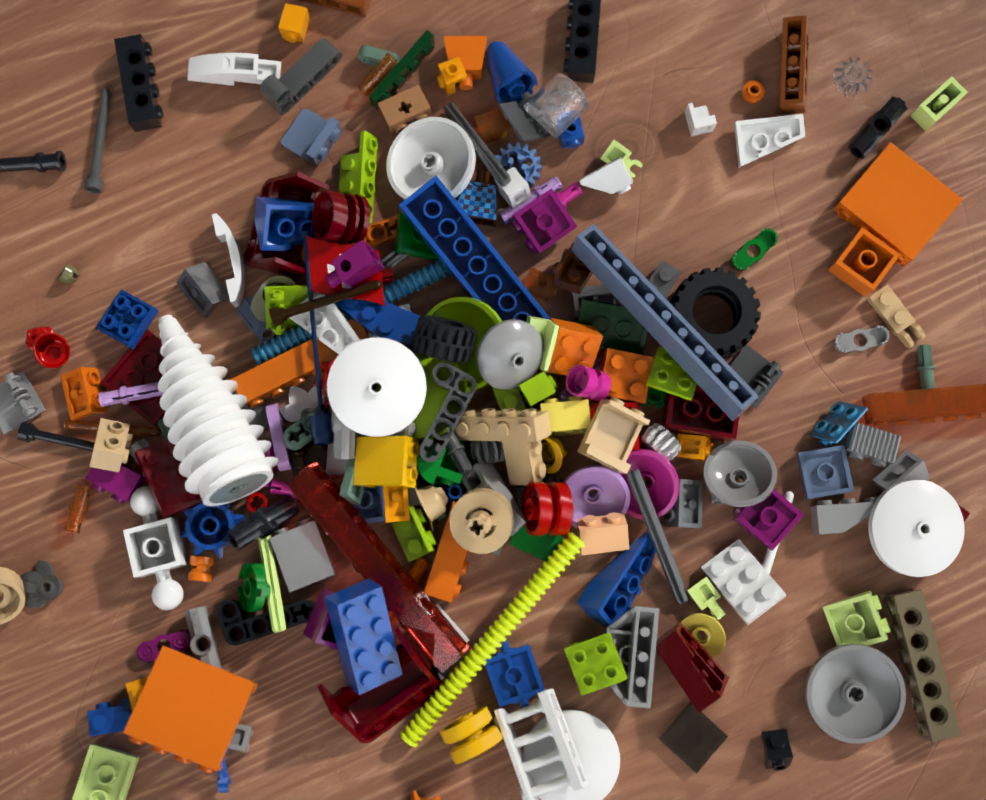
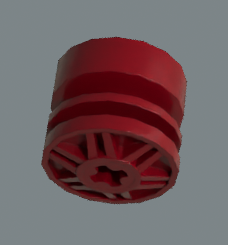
[312,190,370,244]

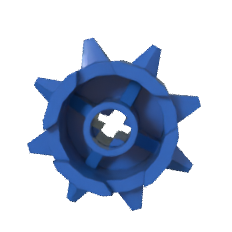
[180,502,245,558]

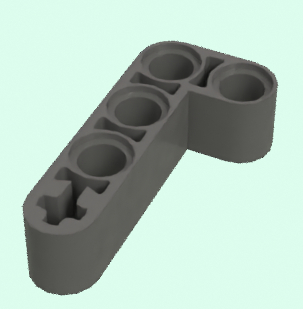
[260,38,342,115]
[419,363,476,463]

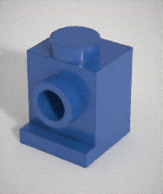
[555,110,585,149]

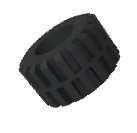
[412,315,478,363]

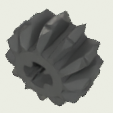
[469,441,505,464]

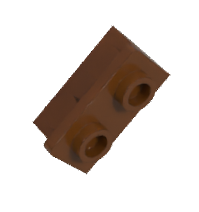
[552,242,593,294]

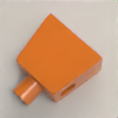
[444,36,487,90]

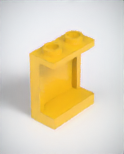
[353,436,419,488]

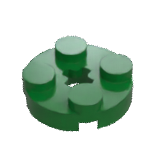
[237,563,271,612]

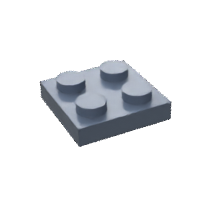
[796,445,854,500]

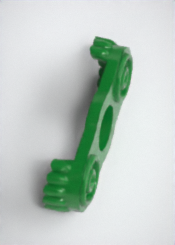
[731,228,778,271]

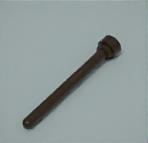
[269,280,382,327]

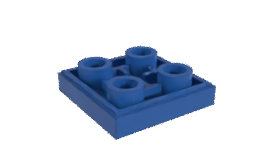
[95,289,159,350]

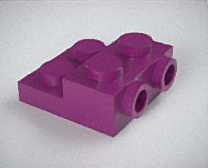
[511,188,577,254]
[733,489,804,551]

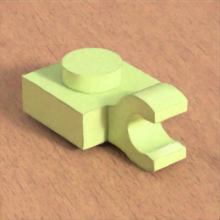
[687,577,726,620]

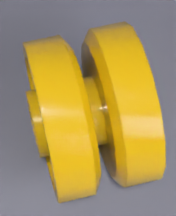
[439,706,503,764]

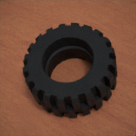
[669,267,761,359]

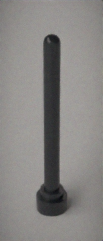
[17,422,132,459]

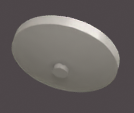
[805,643,906,744]

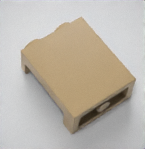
[577,397,650,474]

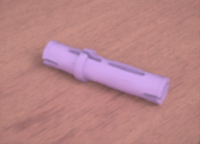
[498,176,563,225]
[99,382,164,407]

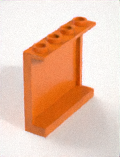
[834,142,963,266]
[123,646,258,774]

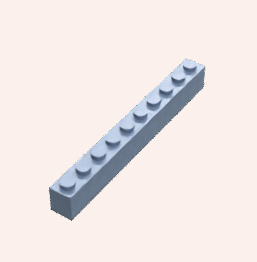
[571,224,759,421]

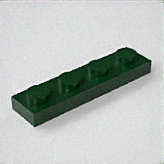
[369,30,435,110]

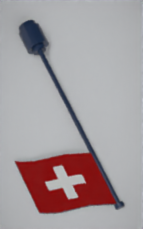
[300,231,385,445]

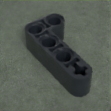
[217,599,316,646]

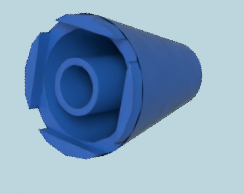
[485,41,538,104]

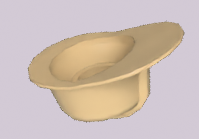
[415,485,448,532]

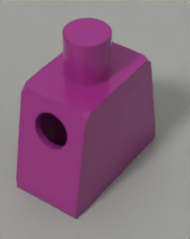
[325,240,385,288]

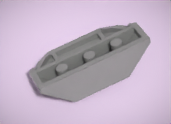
[606,606,659,708]

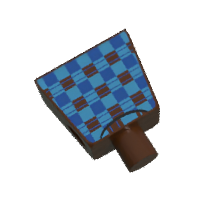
[457,170,497,227]

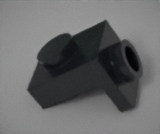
[761,729,793,771]

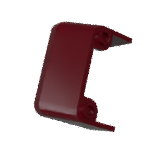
[243,172,329,276]
[317,627,440,743]

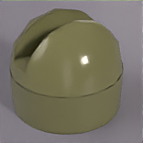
[58,264,79,284]

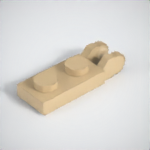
[867,284,926,349]

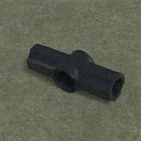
[848,96,908,159]
[226,496,299,551]

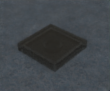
[659,702,728,773]

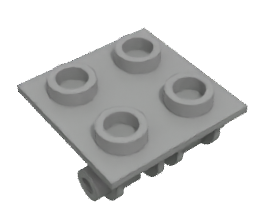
[0,371,46,435]

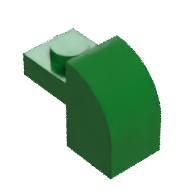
[417,443,463,487]

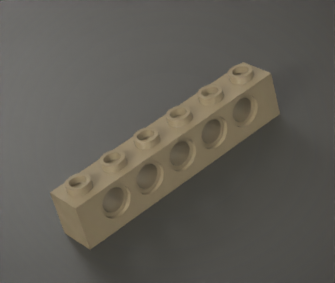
[886,589,961,742]

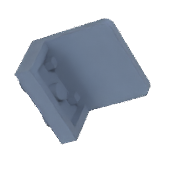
[281,108,342,168]

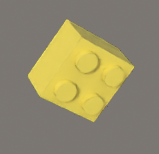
[538,396,591,437]

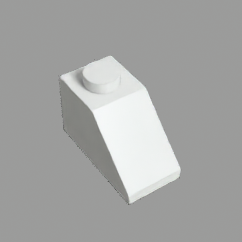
[579,156,633,195]

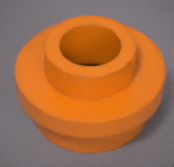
[742,80,765,103]

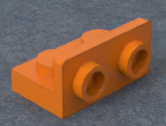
[60,367,108,420]

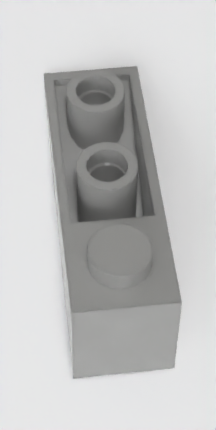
[461,464,528,536]
[810,497,878,535]

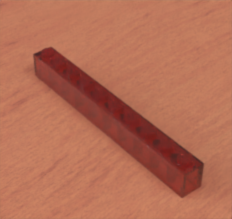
[287,462,470,673]

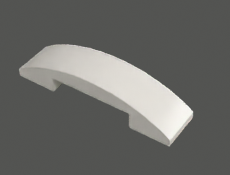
[212,213,246,307]

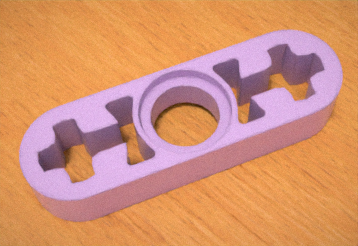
[266,403,292,472]

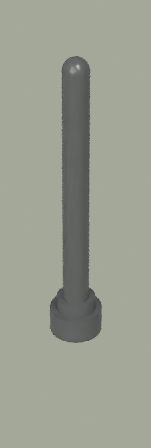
[83,88,111,193]

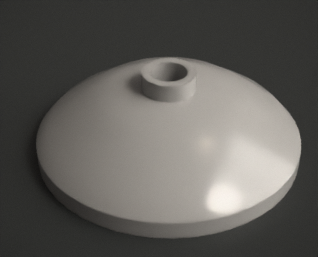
[476,319,544,390]
[703,440,777,507]

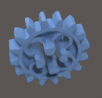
[495,142,542,187]

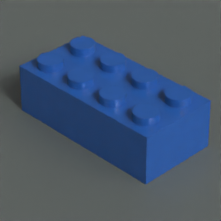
[325,579,403,695]

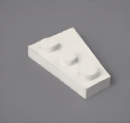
[734,114,805,168]
[289,292,360,354]

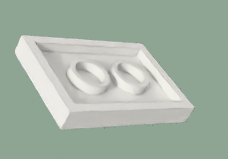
[701,539,786,625]

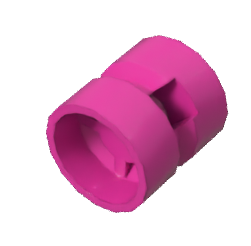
[565,365,611,401]

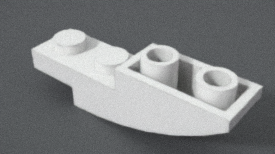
[188,53,281,86]

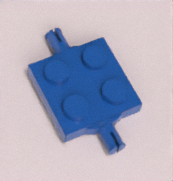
[485,637,545,709]

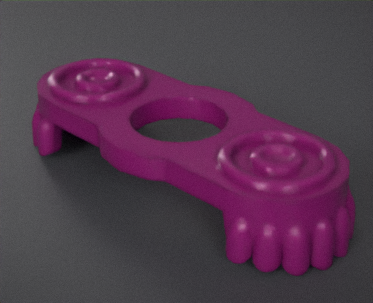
[136,630,191,663]

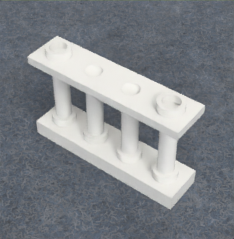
[494,689,589,800]

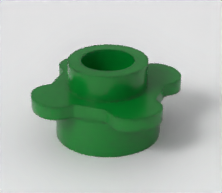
[642,386,666,409]

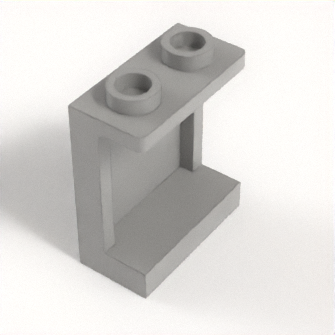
[269,518,338,593]

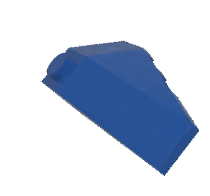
[254,197,318,251]
[577,532,656,628]

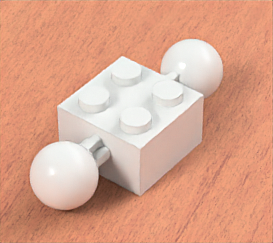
[123,486,189,610]

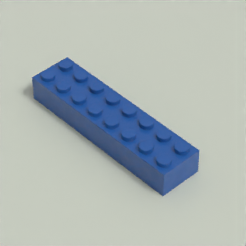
[398,175,551,322]

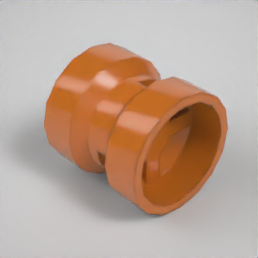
[188,556,215,582]

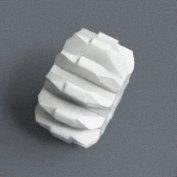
[641,423,681,461]

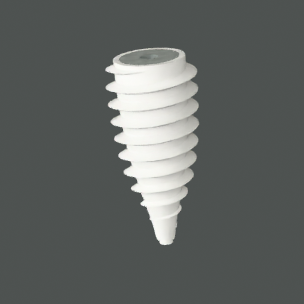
[158,315,278,506]

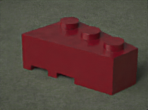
[656,622,729,713]

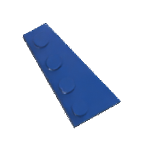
[335,299,420,353]

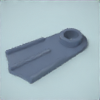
[236,297,278,344]

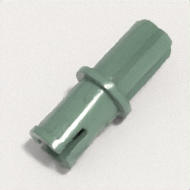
[916,344,936,391]

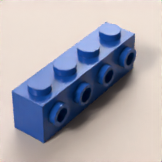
[87,698,132,736]

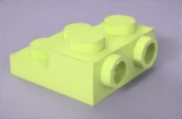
[823,591,891,646]

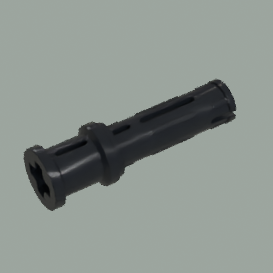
[0,151,66,173]

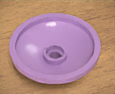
[564,465,630,528]

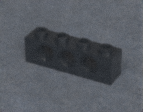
[563,0,601,83]
[114,34,164,132]

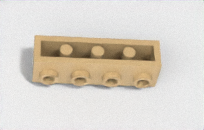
[454,408,551,442]

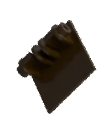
[289,427,328,477]

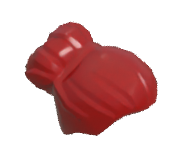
[25,326,70,369]

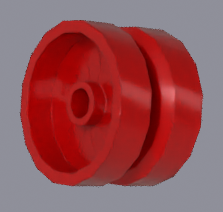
[523,482,573,536]

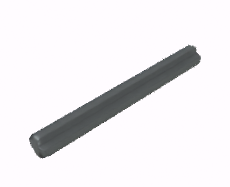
[444,103,511,186]

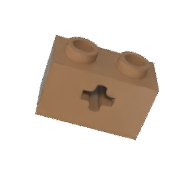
[378,84,432,135]

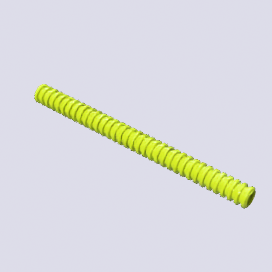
[400,532,585,747]

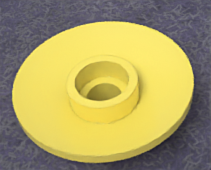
[681,613,726,658]

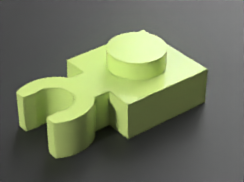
[600,139,643,178]

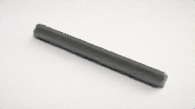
[626,469,689,604]

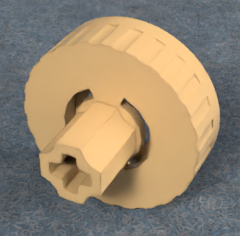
[449,488,515,554]
[0,567,25,625]

